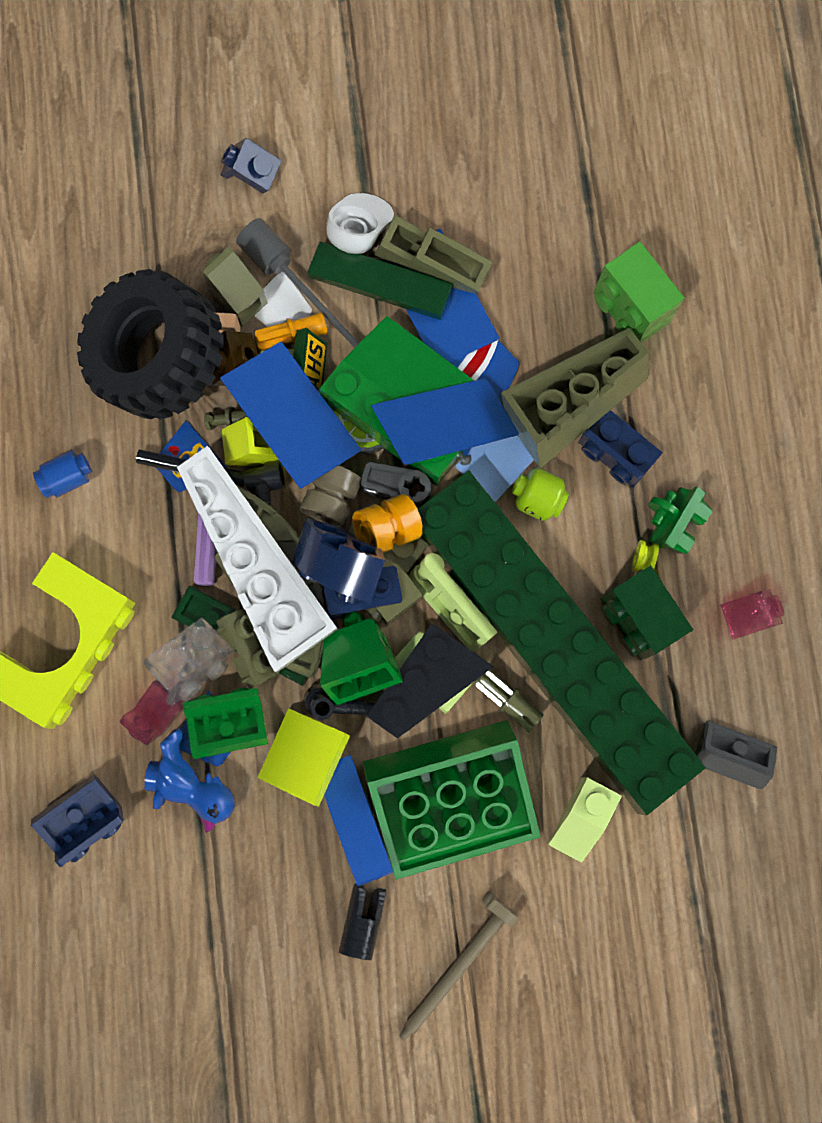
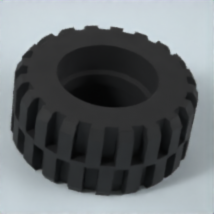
[77,269,223,420]

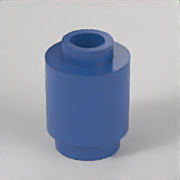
[33,449,92,498]

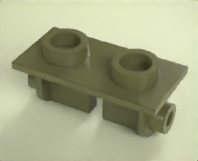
[216,608,280,689]

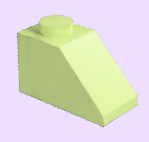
[547,777,622,863]

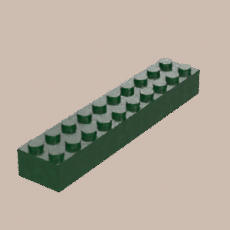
[418,470,706,816]

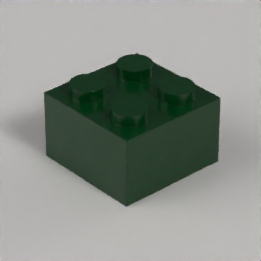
[600,565,694,661]

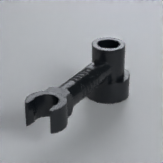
[244,460,285,507]
[303,684,376,720]

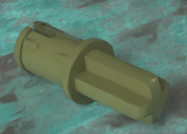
[475,669,544,733]

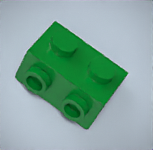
[183,688,268,759]

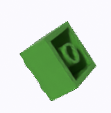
[593,241,685,343]

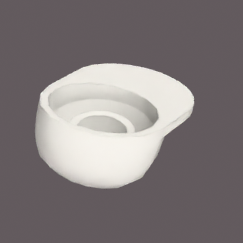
[326,193,394,254]

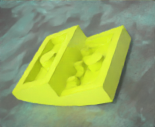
[257,708,350,807]

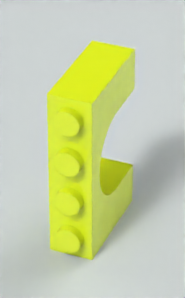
[0,552,136,729]

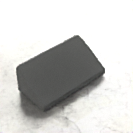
[695,720,777,789]

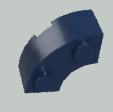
[293,518,385,604]

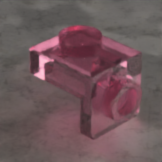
[720,589,784,640]
[119,678,187,745]

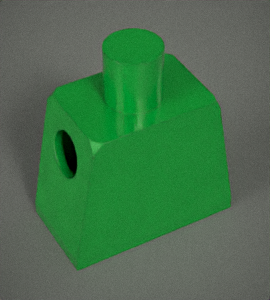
[320,612,403,705]

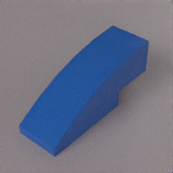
[324,755,394,886]

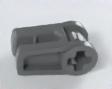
[361,462,431,509]

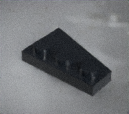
[366,624,494,739]

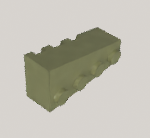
[501,328,649,468]

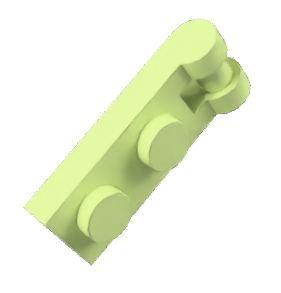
[409,553,498,652]

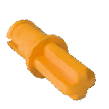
[255,312,327,351]

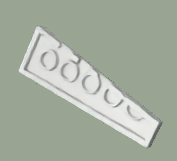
[177,446,338,673]

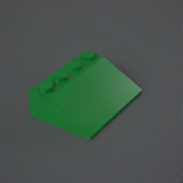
[320,316,501,486]
[363,720,541,880]

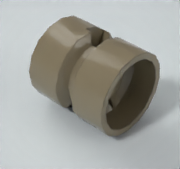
[299,465,362,528]

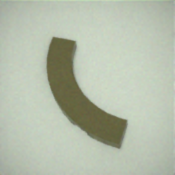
[238,487,326,680]

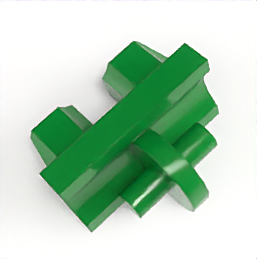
[648,487,713,554]

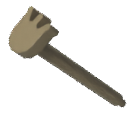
[399,891,520,1041]

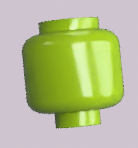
[512,468,569,521]

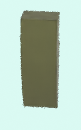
[374,215,493,294]

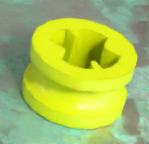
[631,540,659,573]

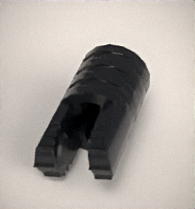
[338,883,386,960]

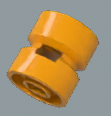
[352,494,423,553]

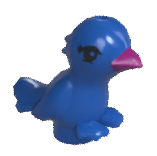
[145,728,235,833]

